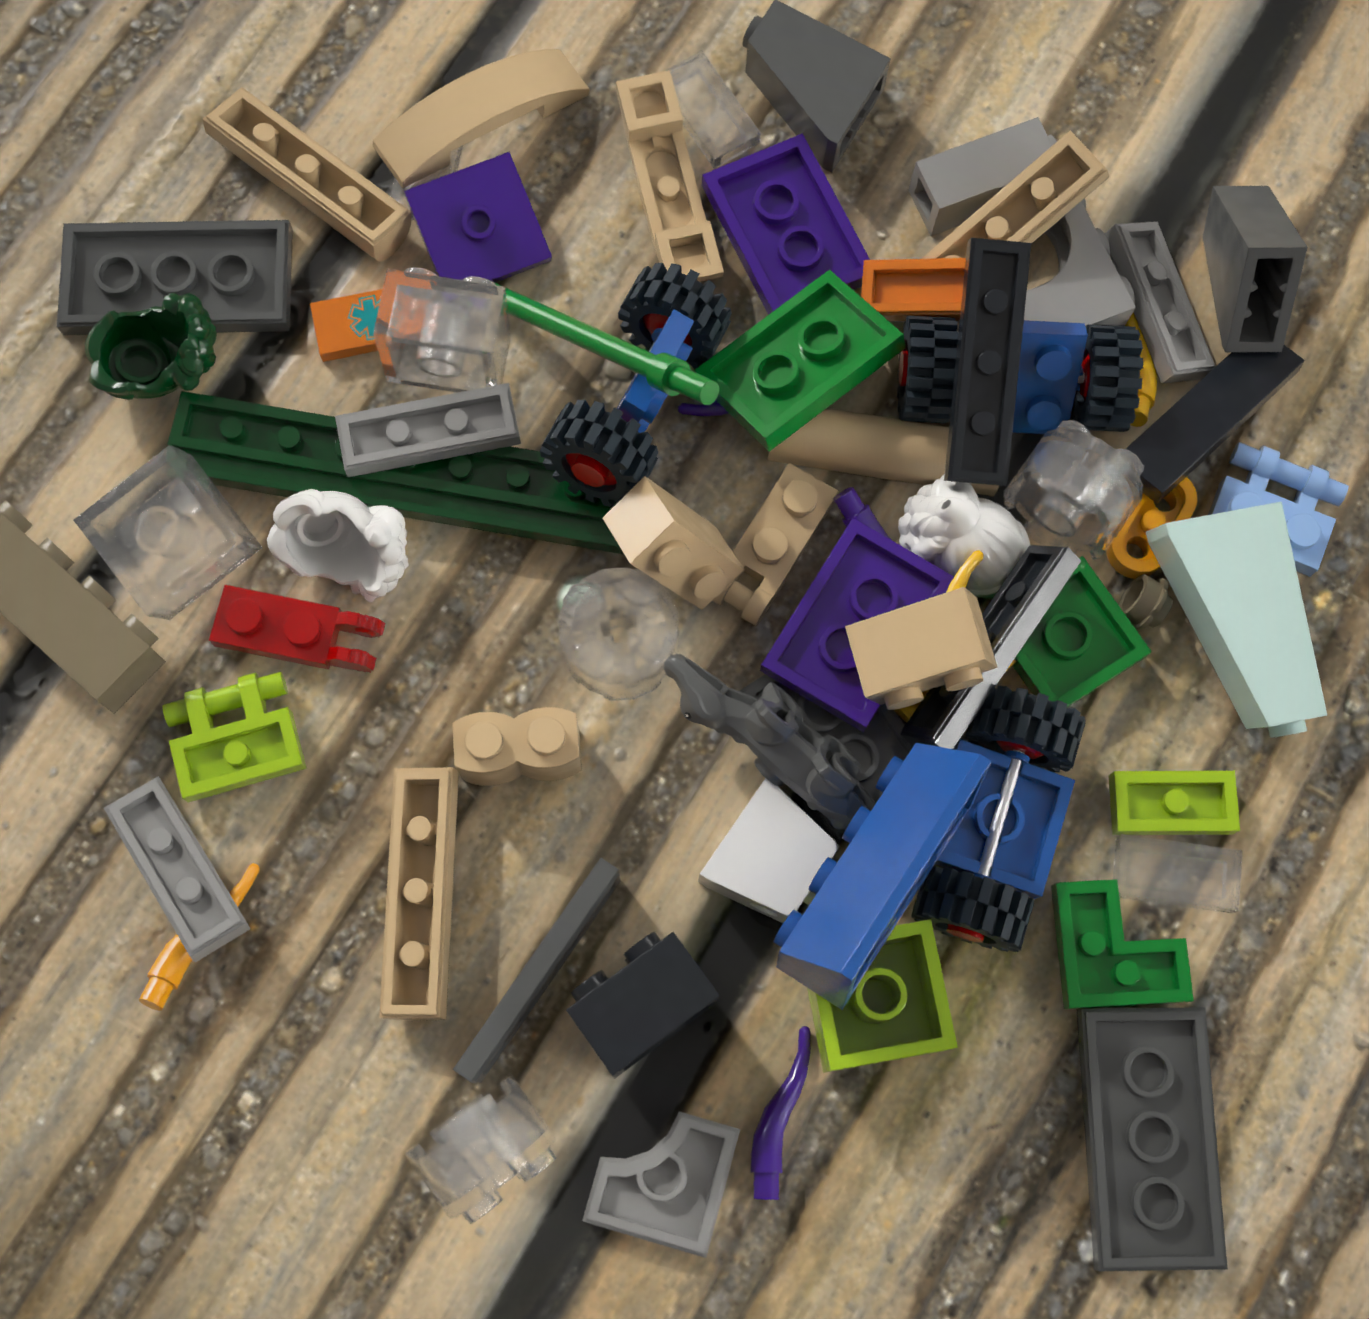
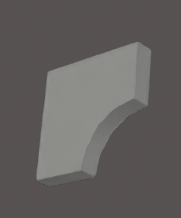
[582,1112,740,1258]

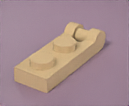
[712,462,839,626]

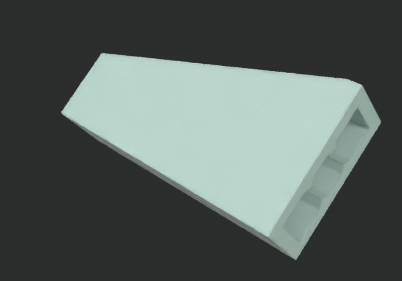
[1146,502,1327,738]

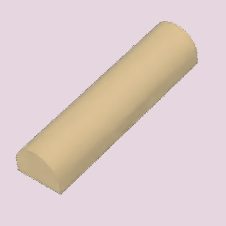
[203,87,412,261]
[921,130,1109,259]
[768,408,999,496]
[379,767,459,1021]

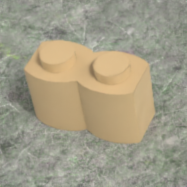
[452,707,582,786]

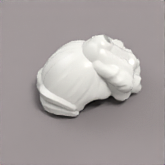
[898,474,1031,599]
[267,489,409,602]

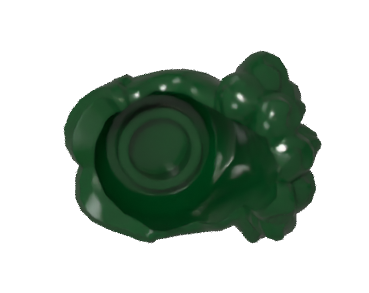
[85,293,217,400]

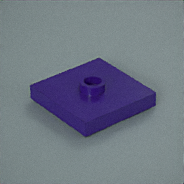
[404,152,552,301]

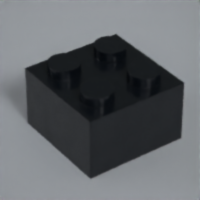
[566,932,720,1079]

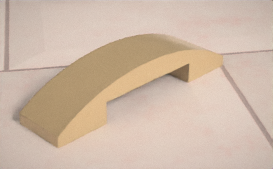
[373,49,589,188]
[616,70,724,282]

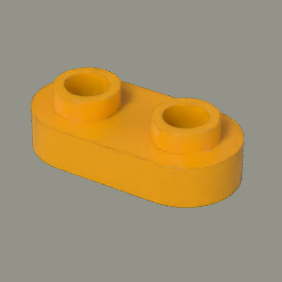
[1106,477,1197,579]

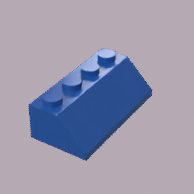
[774,743,992,1010]

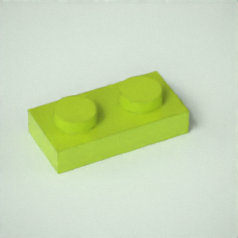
[1108,771,1240,835]

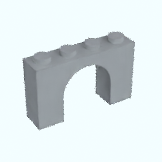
[908,117,1136,326]

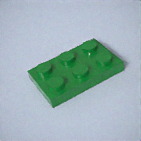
[695,269,906,452]

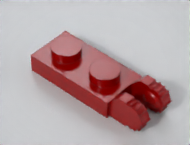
[209,584,386,673]

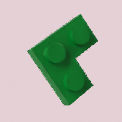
[1051,879,1194,1009]

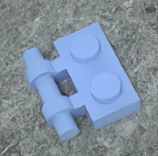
[1208,442,1349,577]

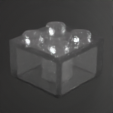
[373,267,511,393]
[74,445,263,620]

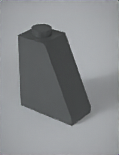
[742,0,891,173]
[1202,186,1308,352]

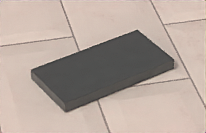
[57,220,293,335]
[1077,1007,1228,1271]

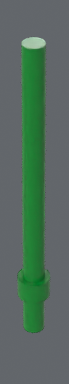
[480,281,719,405]

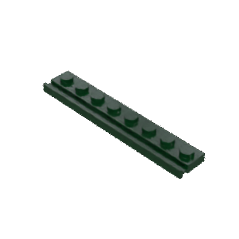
[161,391,624,554]

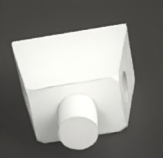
[698,778,839,923]

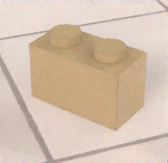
[603,476,744,610]
[845,587,998,710]

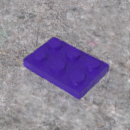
[702,133,870,315]
[760,518,954,733]

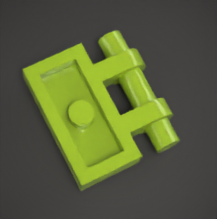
[162,672,307,803]

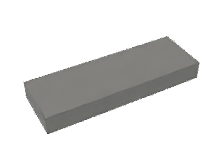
[1105,222,1215,384]
[335,383,521,477]
[104,776,251,963]

